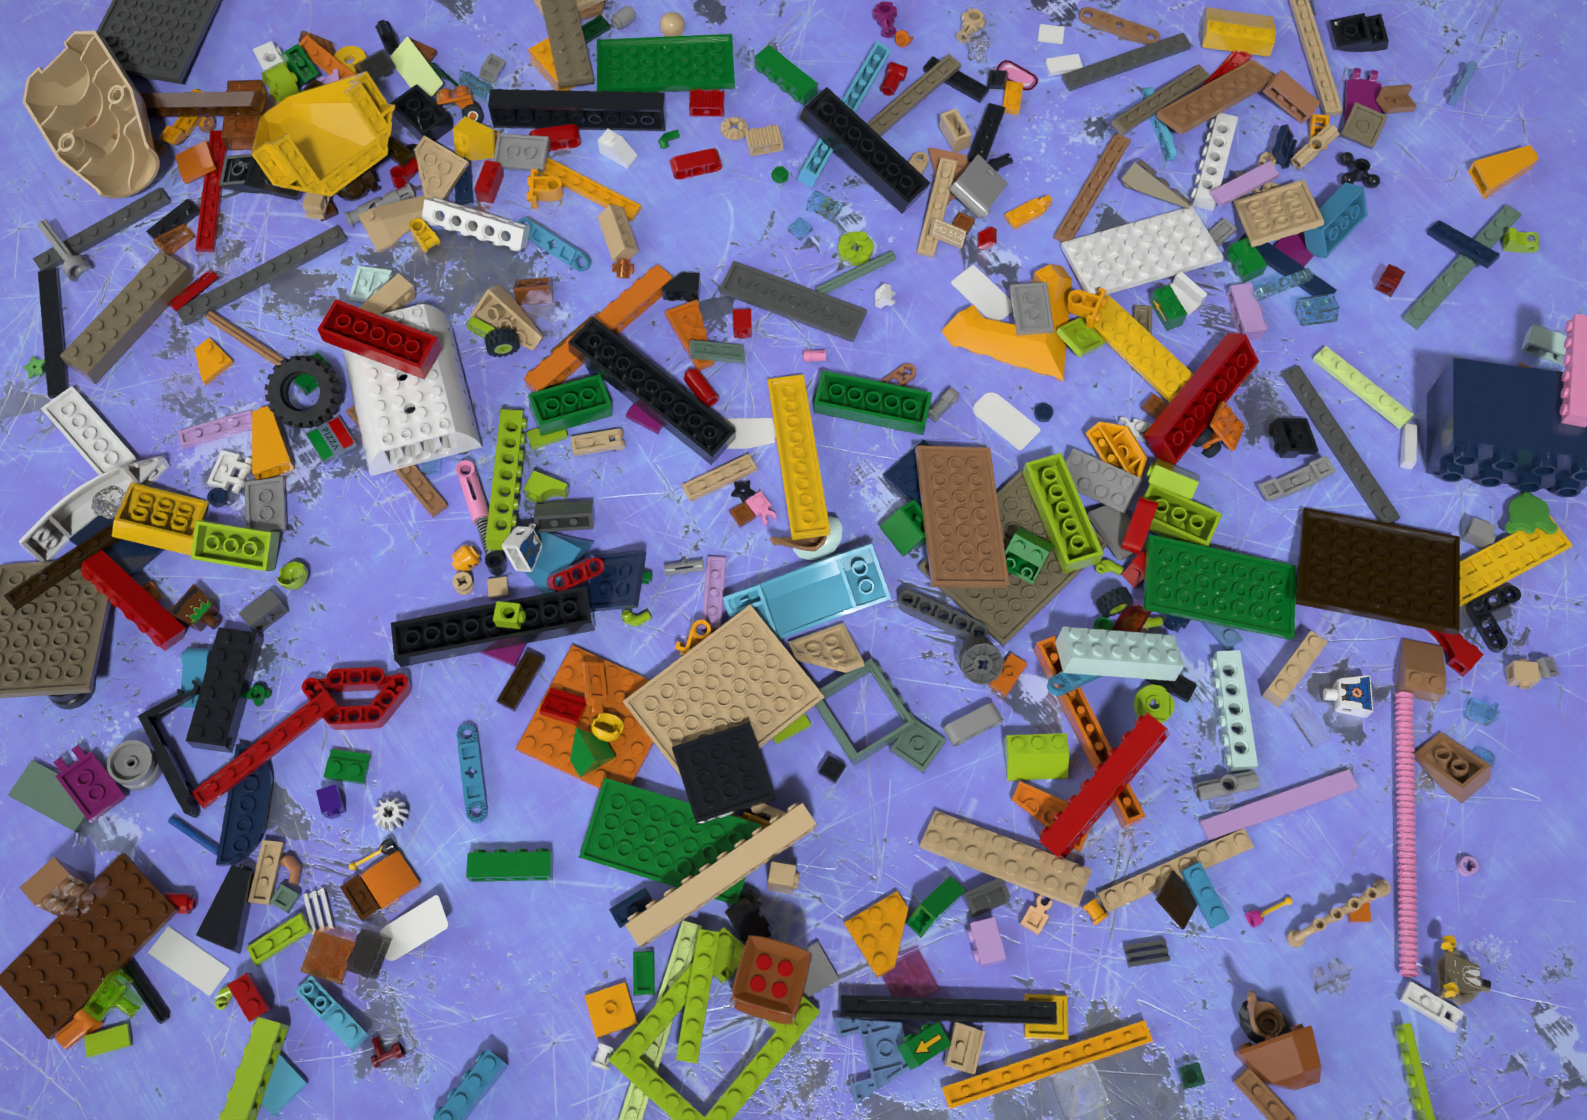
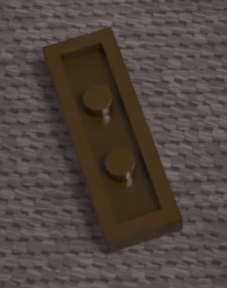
[497,651,545,712]

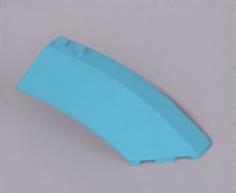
[722,542,891,640]

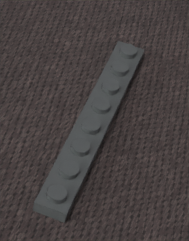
[1061,32,1191,92]
[32,187,171,271]

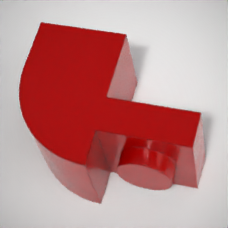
[1121,549,1146,588]

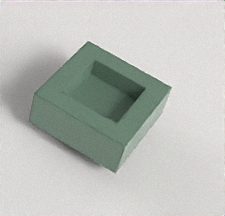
[269,884,300,914]

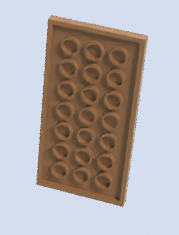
[915,446,1009,588]

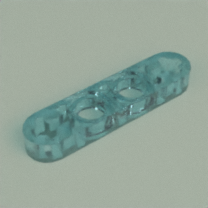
[1252,268,1314,301]

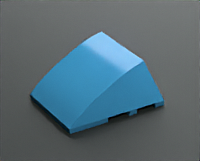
[523,532,594,594]

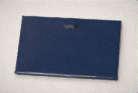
[69,509,165,577]

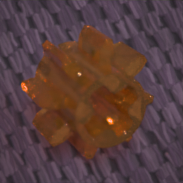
[612,258,634,279]

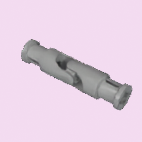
[344,183,415,227]

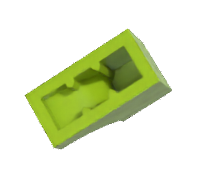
[523,470,570,504]

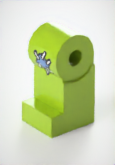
[1502,228,1540,253]

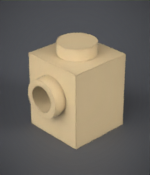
[1506,659,1541,689]

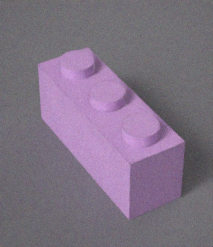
[1227,283,1267,341]

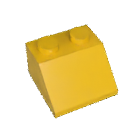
[453,116,496,161]

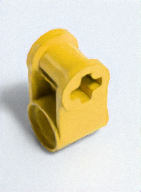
[409,218,441,254]

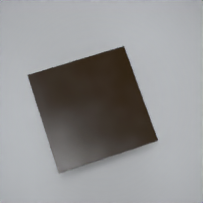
[1155,870,1197,930]

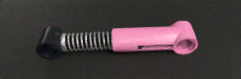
[456,460,507,576]

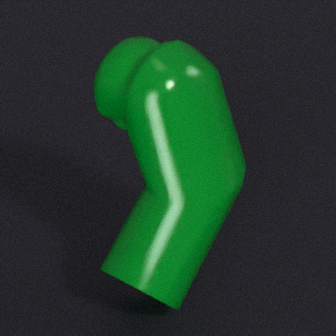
[658,129,680,149]

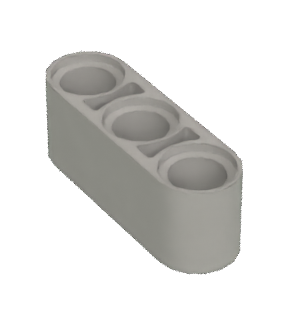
[943,702,1003,747]

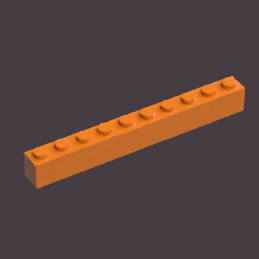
[524,264,673,393]
[1034,636,1145,829]

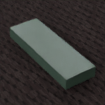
[689,340,745,364]

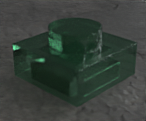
[1176,1062,1206,1090]

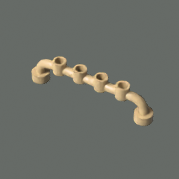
[1286,879,1391,948]

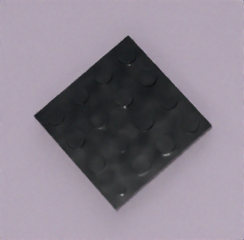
[672,722,776,825]

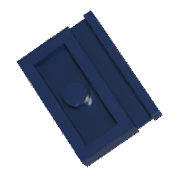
[1272,124,1297,169]

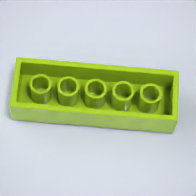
[1022,453,1103,574]

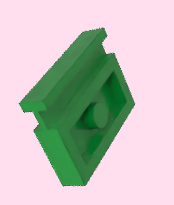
[323,749,372,785]

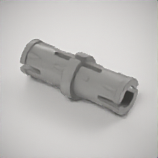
[664,559,704,576]

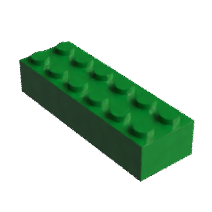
[814,370,932,435]

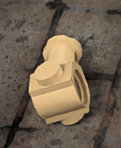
[956,8,987,44]

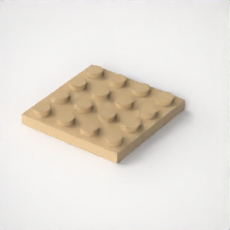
[1234,179,1324,247]

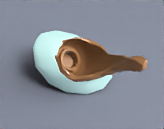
[769,516,842,560]

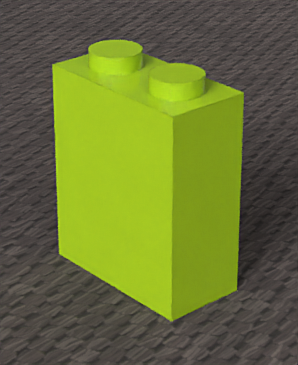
[1146,459,1200,500]

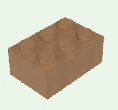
[19,857,91,916]

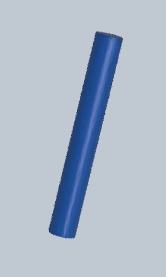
[168,816,219,855]

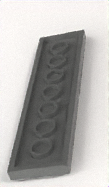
[719,261,867,342]

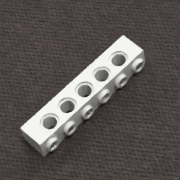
[1191,113,1238,211]
[422,196,531,251]

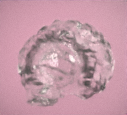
[91,485,126,519]

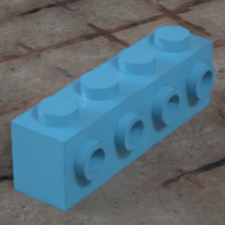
[432,1049,508,1120]

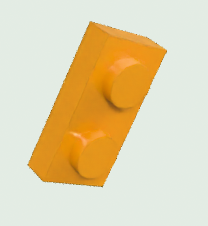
[1003,81,1024,115]

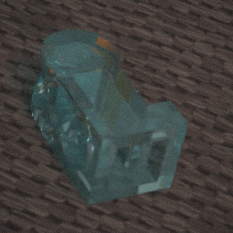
[806,190,842,222]

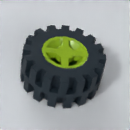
[484,328,520,357]
[1095,586,1134,618]

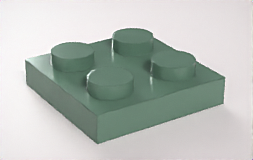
[890,719,946,774]

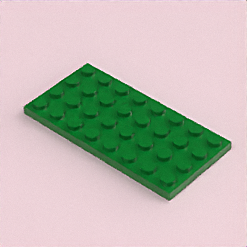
[597,34,735,92]
[1143,534,1296,640]
[579,778,762,905]

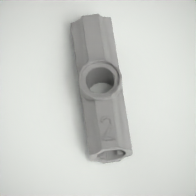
[1194,770,1260,802]

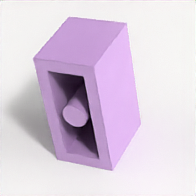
[966,917,1007,968]

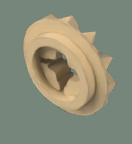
[720,115,748,140]

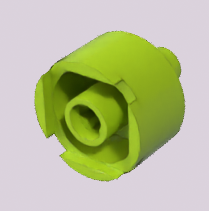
[261,61,301,103]

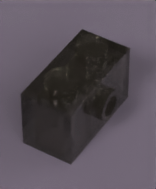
[353,48,396,83]
[346,929,392,979]

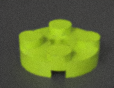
[838,231,874,266]
[1133,685,1175,724]

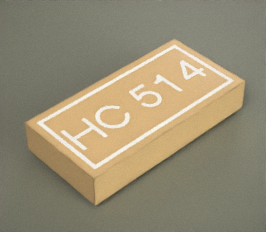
[929,218,967,249]

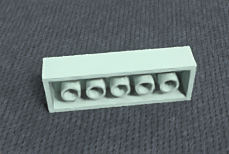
[1055,626,1184,681]

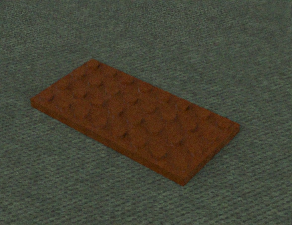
[0,853,179,1040]

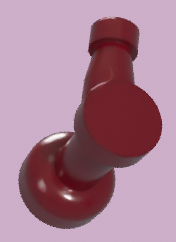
[371,1037,406,1068]

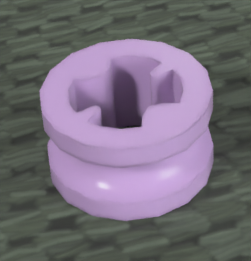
[1457,856,1479,877]

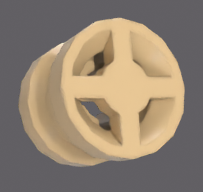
[452,572,474,595]

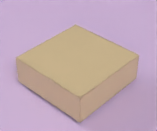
[487,577,509,599]

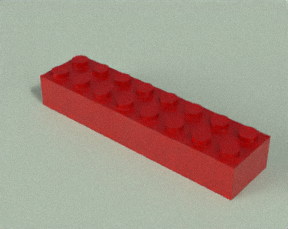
[1144,333,1259,465]
[1039,712,1170,859]

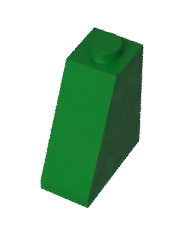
[906,876,965,938]

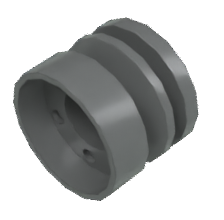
[956,636,1003,685]

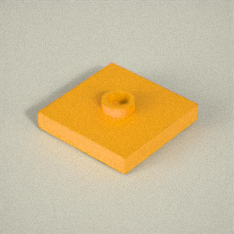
[584,982,638,1038]

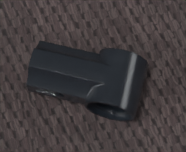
[375,20,399,55]

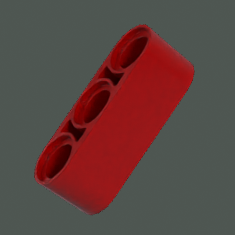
[529,124,581,152]
[669,148,723,180]
[1121,496,1159,555]
[546,558,604,591]

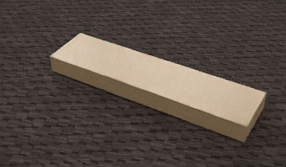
[681,453,758,503]

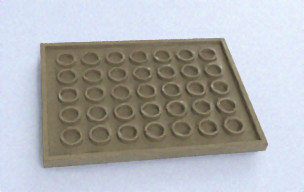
[918,468,1108,647]
[0,561,111,698]

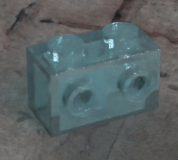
[1295,294,1339,326]

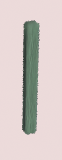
[816,251,896,294]

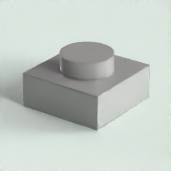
[1536,657,1560,679]

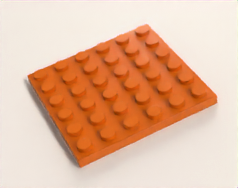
[516,645,654,789]

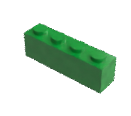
[755,45,818,106]
[466,848,554,882]

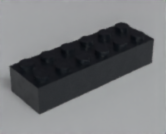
[185,627,264,753]

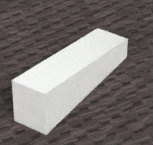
[1400,423,1417,470]

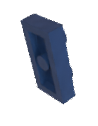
[609,888,653,928]

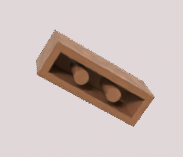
[1263,69,1321,124]

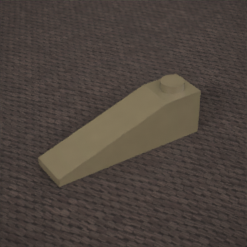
[1122,158,1192,208]

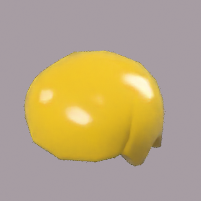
[591,713,624,742]

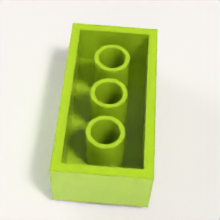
[1144,483,1222,547]
[191,520,280,571]

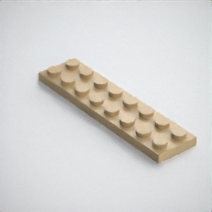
[920,810,1092,909]

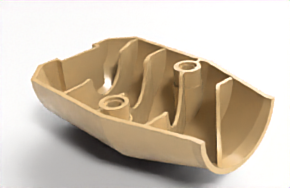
[22,31,160,199]

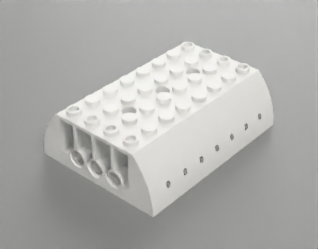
[342,304,482,476]

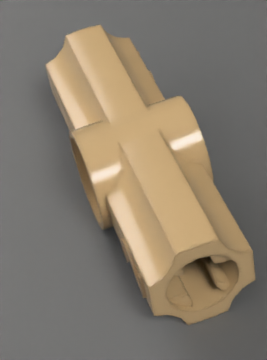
[1290,124,1339,170]

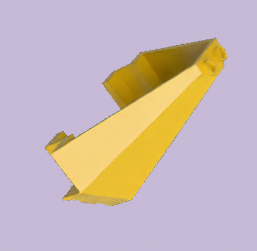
[251,71,395,197]

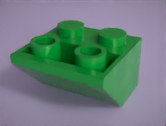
[880,499,926,557]
[1005,527,1055,585]

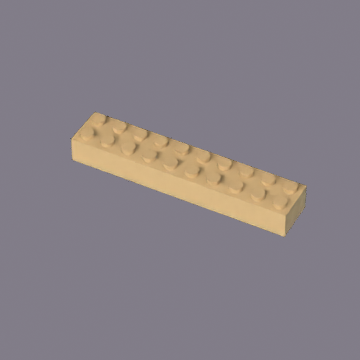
[625,803,818,947]

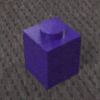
[316,784,346,819]

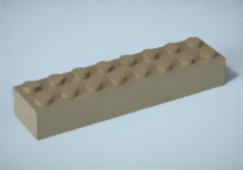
[60,251,194,385]

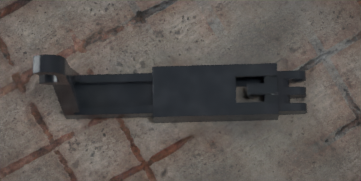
[138,680,201,818]

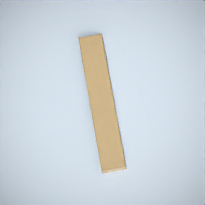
[917,157,958,258]

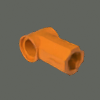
[55,1005,103,1050]

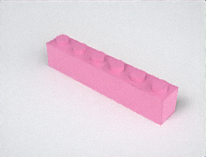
[1560,314,1587,428]

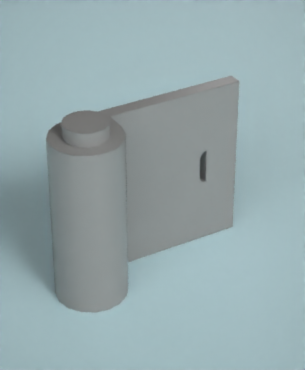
[948,154,1008,219]

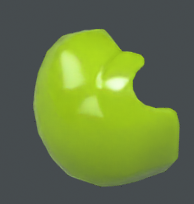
[276,561,308,591]

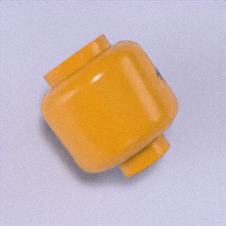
[451,544,481,573]

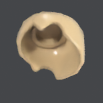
[660,11,685,37]

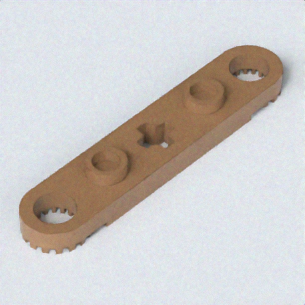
[1079,7,1160,45]

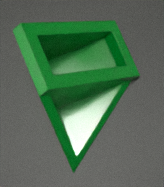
[570,727,616,778]

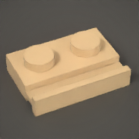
[943,1022,985,1075]

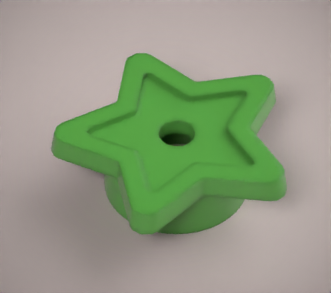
[23,356,46,379]

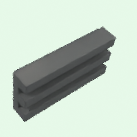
[1123,939,1171,968]

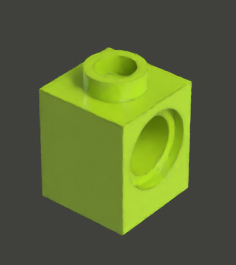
[493,601,526,629]

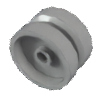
[107,740,162,791]

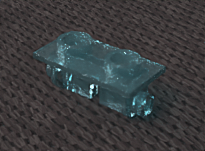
[459,70,494,101]

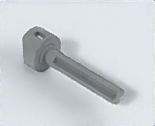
[37,219,91,282]

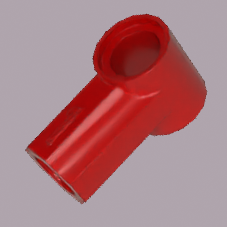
[880,61,908,97]
[390,156,419,189]

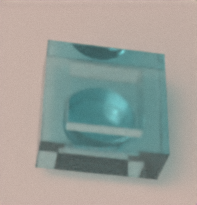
[788,216,813,241]

